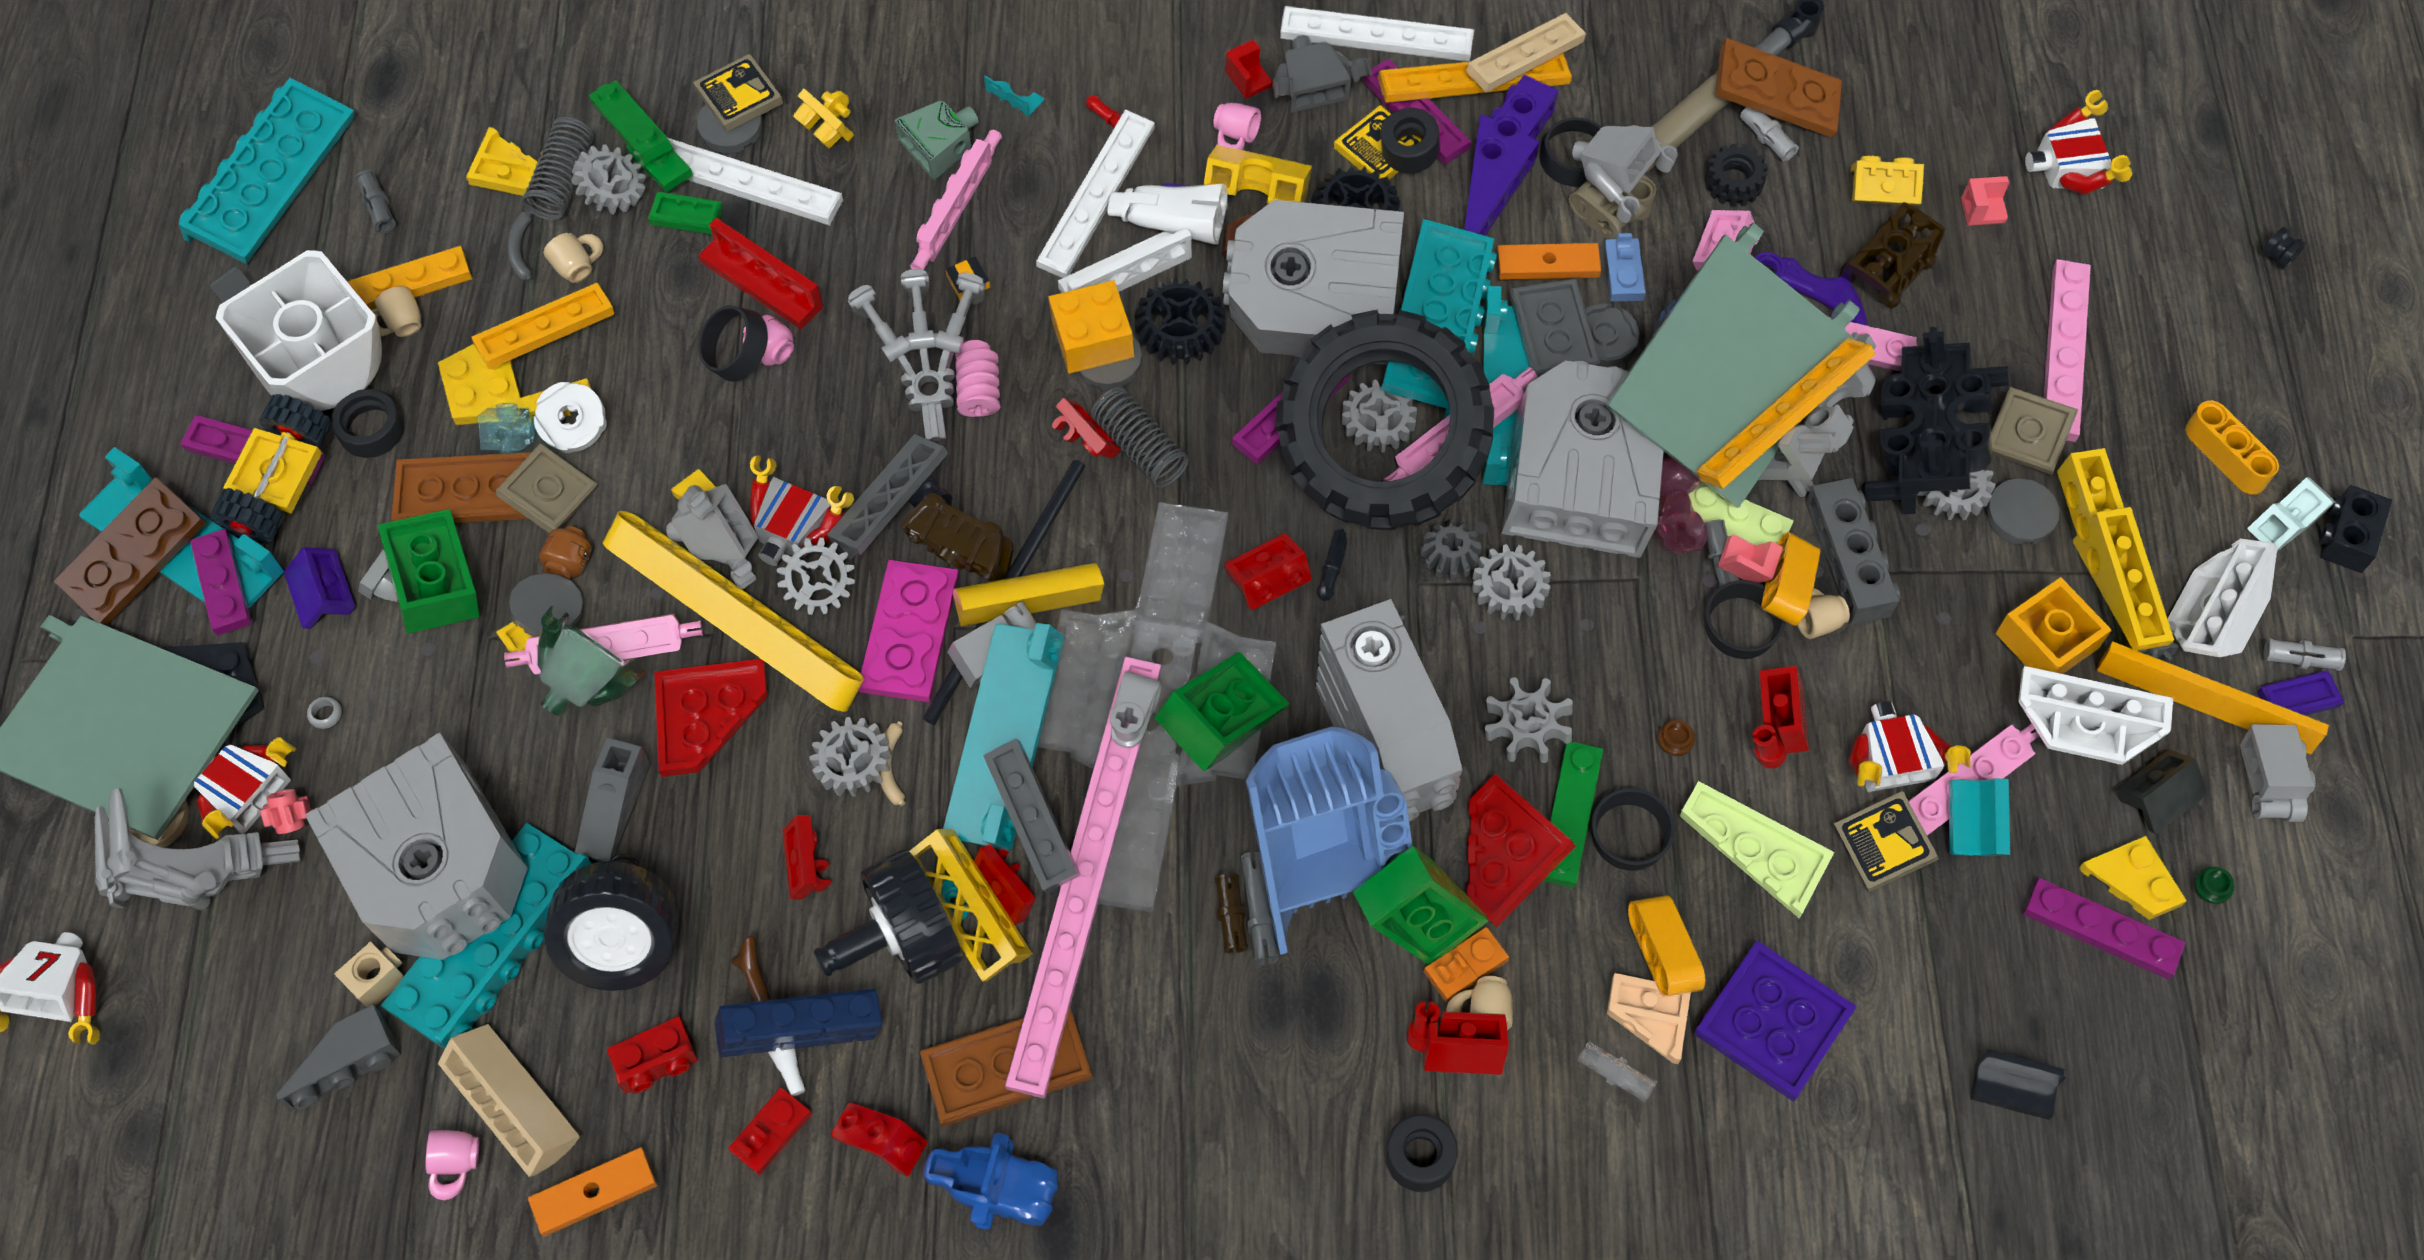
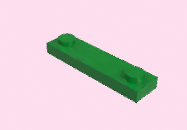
[588,80,673,164]
[1543,741,1603,889]

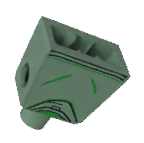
[895,101,979,180]

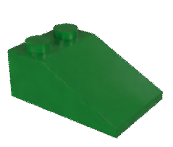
[377,509,479,634]
[1154,651,1289,772]
[1353,846,1489,965]

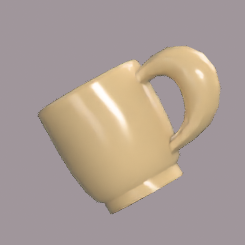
[543,233,604,283]
[371,286,422,337]
[1797,588,1850,639]
[1446,976,1513,1030]

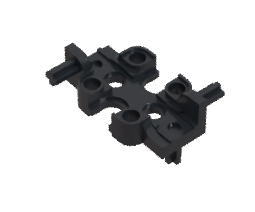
[1865,327,2009,514]

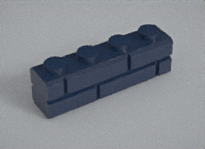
[714,989,882,1058]

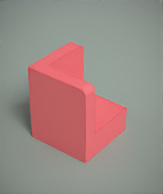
[1961,176,2009,226]
[1718,535,1783,583]

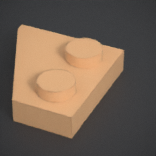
[1607,973,1691,1064]

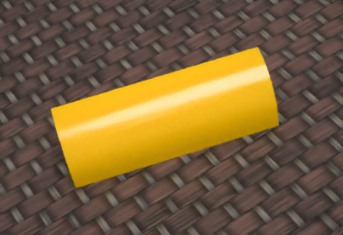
[953,563,1104,627]

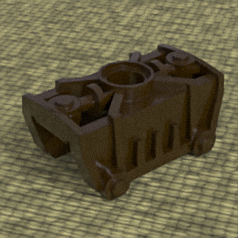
[1840,202,1945,309]
[902,493,1014,581]

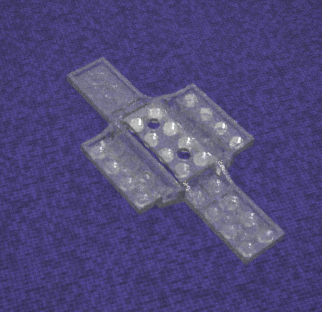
[1038,502,1276,913]

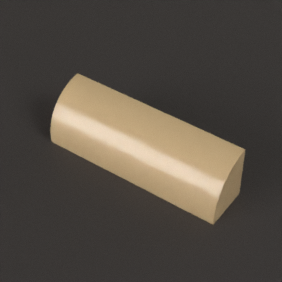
[438,1024,580,1177]

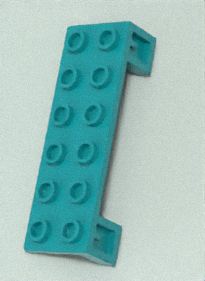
[1482,286,1529,486]
[79,447,284,608]
[943,623,1065,851]

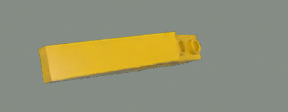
[2057,448,2174,651]

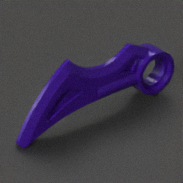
[1755,252,1868,326]

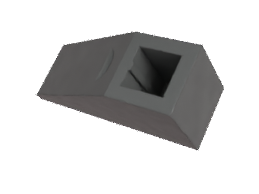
[575,738,650,862]
[276,1004,401,1111]

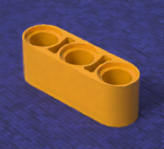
[2185,401,2279,495]
[1761,531,1820,626]
[1628,895,1705,997]

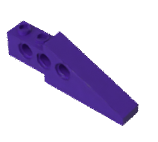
[1464,74,1559,236]

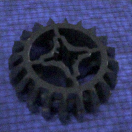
[1311,165,1400,212]
[1135,277,1226,366]

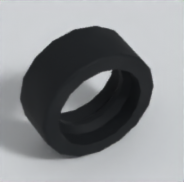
[331,389,404,458]

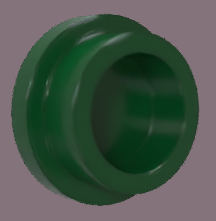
[2194,867,2234,904]

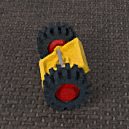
[210,394,332,544]

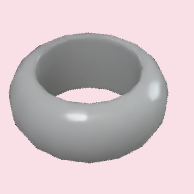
[307,697,342,729]

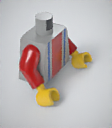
[750,455,854,566]

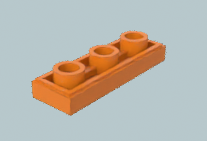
[1497,243,1601,280]
[528,1147,657,1237]

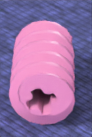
[955,340,1000,417]

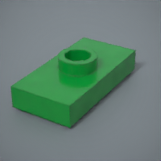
[626,145,693,193]
[648,192,723,235]

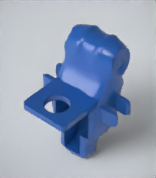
[924,1133,1059,1229]

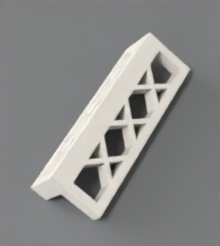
[1058,228,1192,293]

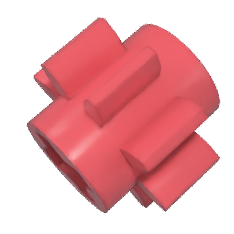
[260,789,311,834]

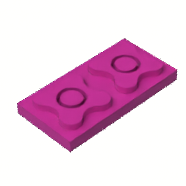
[859,560,959,703]

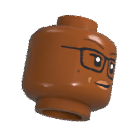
[539,526,592,580]

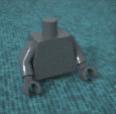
[1272,35,1372,113]

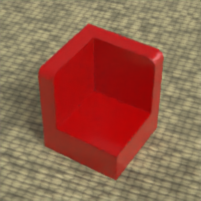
[1226,39,1272,99]

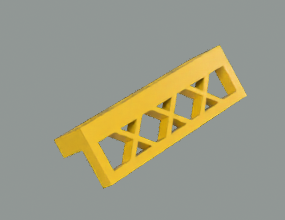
[910,829,1033,982]

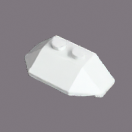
[2167,538,2277,657]
[2018,666,2173,765]

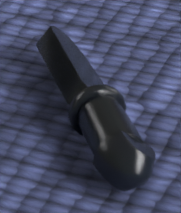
[1317,529,1347,601]

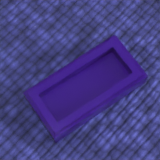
[2257,670,2344,716]

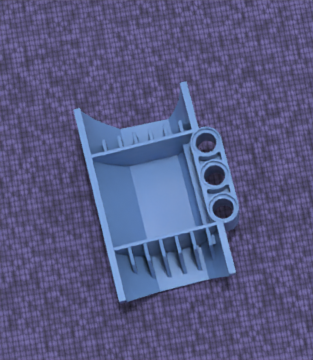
[1246,726,1412,955]

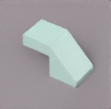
[2247,477,2335,551]

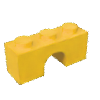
[1204,145,1312,203]

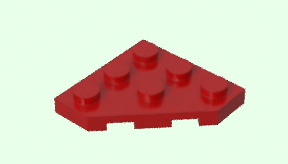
[654,659,768,777]
[1467,774,1576,928]

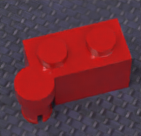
[1753,666,1809,769]
[1406,1001,1509,1075]

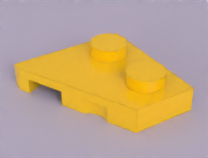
[466,127,542,197]
[2079,836,2187,920]

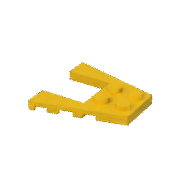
[438,298,591,425]

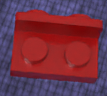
[1224,533,1312,610]
[606,1016,698,1094]

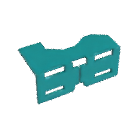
[984,76,1045,117]

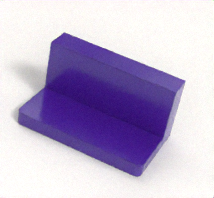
[284,547,355,629]

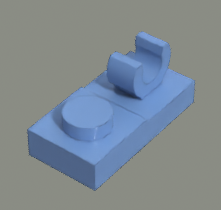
[1604,233,1645,302]

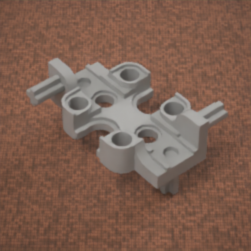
[1758,333,1876,497]

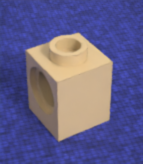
[334,941,404,1007]

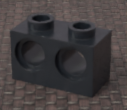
[2319,484,2393,573]

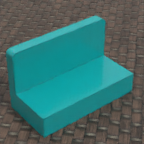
[1949,778,2010,857]

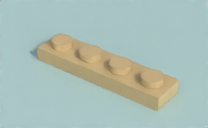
[1466,13,1586,93]

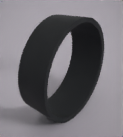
[1539,117,1602,187]
[698,305,768,382]
[1705,580,1786,659]
[1592,788,1675,871]

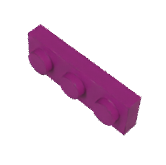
[190,529,252,636]

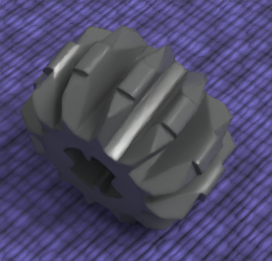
[1421,519,1482,582]

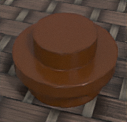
[1657,720,1695,756]

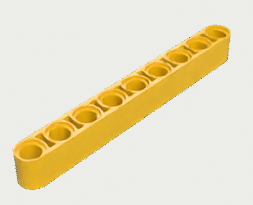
[603,511,864,712]

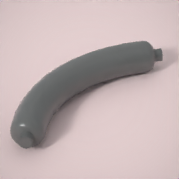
[507,211,532,281]

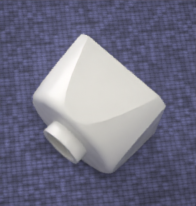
[216,250,382,411]

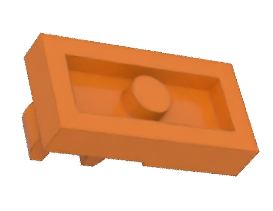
[1424,927,1509,1002]

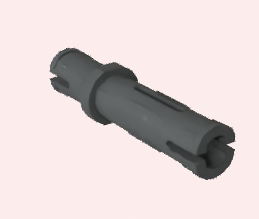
[1240,852,1279,966]

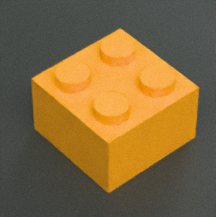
[1048,280,1134,374]
[1995,577,2112,674]

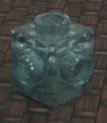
[478,403,535,454]

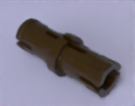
[1215,873,1248,954]

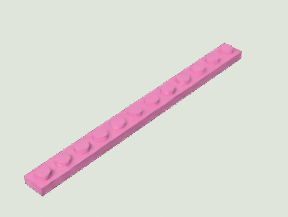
[1006,657,1162,1099]

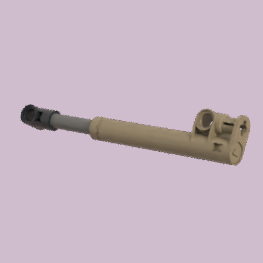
[1569,0,1824,239]

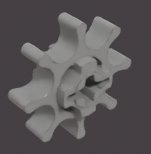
[1485,677,1573,763]

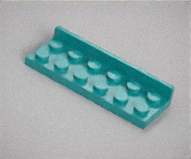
[178,78,355,264]
[1381,219,1497,418]
[381,823,591,1050]

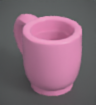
[1214,103,1261,150]
[426,1130,479,1200]

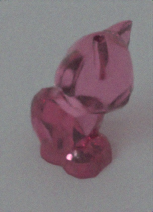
[1656,457,1708,553]

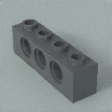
[1805,478,1900,625]

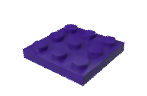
[1694,941,1857,1102]

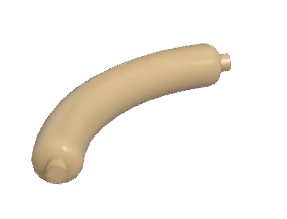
[879,721,905,806]

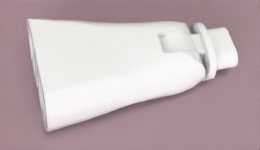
[1108,183,1228,245]

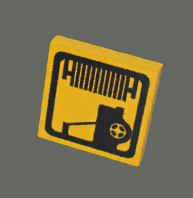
[1334,105,1422,179]

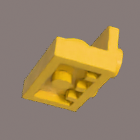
[1851,156,1924,206]

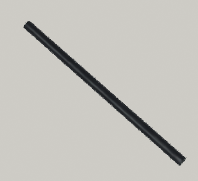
[923,459,1085,725]

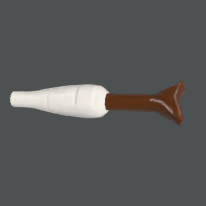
[731,936,805,1097]

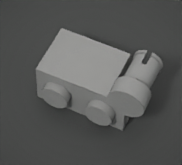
[947,601,1036,689]
[2240,724,2316,822]

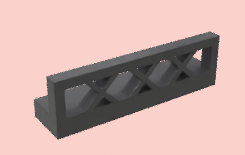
[827,434,948,561]
[983,738,1081,897]

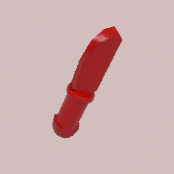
[1086,95,1122,128]

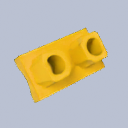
[793,89,854,148]

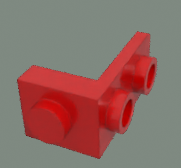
[830,1103,928,1177]

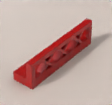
[698,218,823,330]

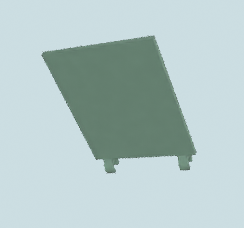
[1606,223,1860,508]
[0,615,259,840]

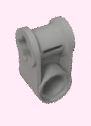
[1110,671,1162,748]

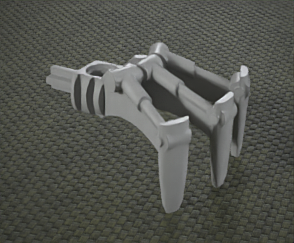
[848,269,986,442]
[95,788,300,910]

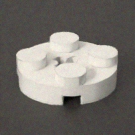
[534,382,607,453]

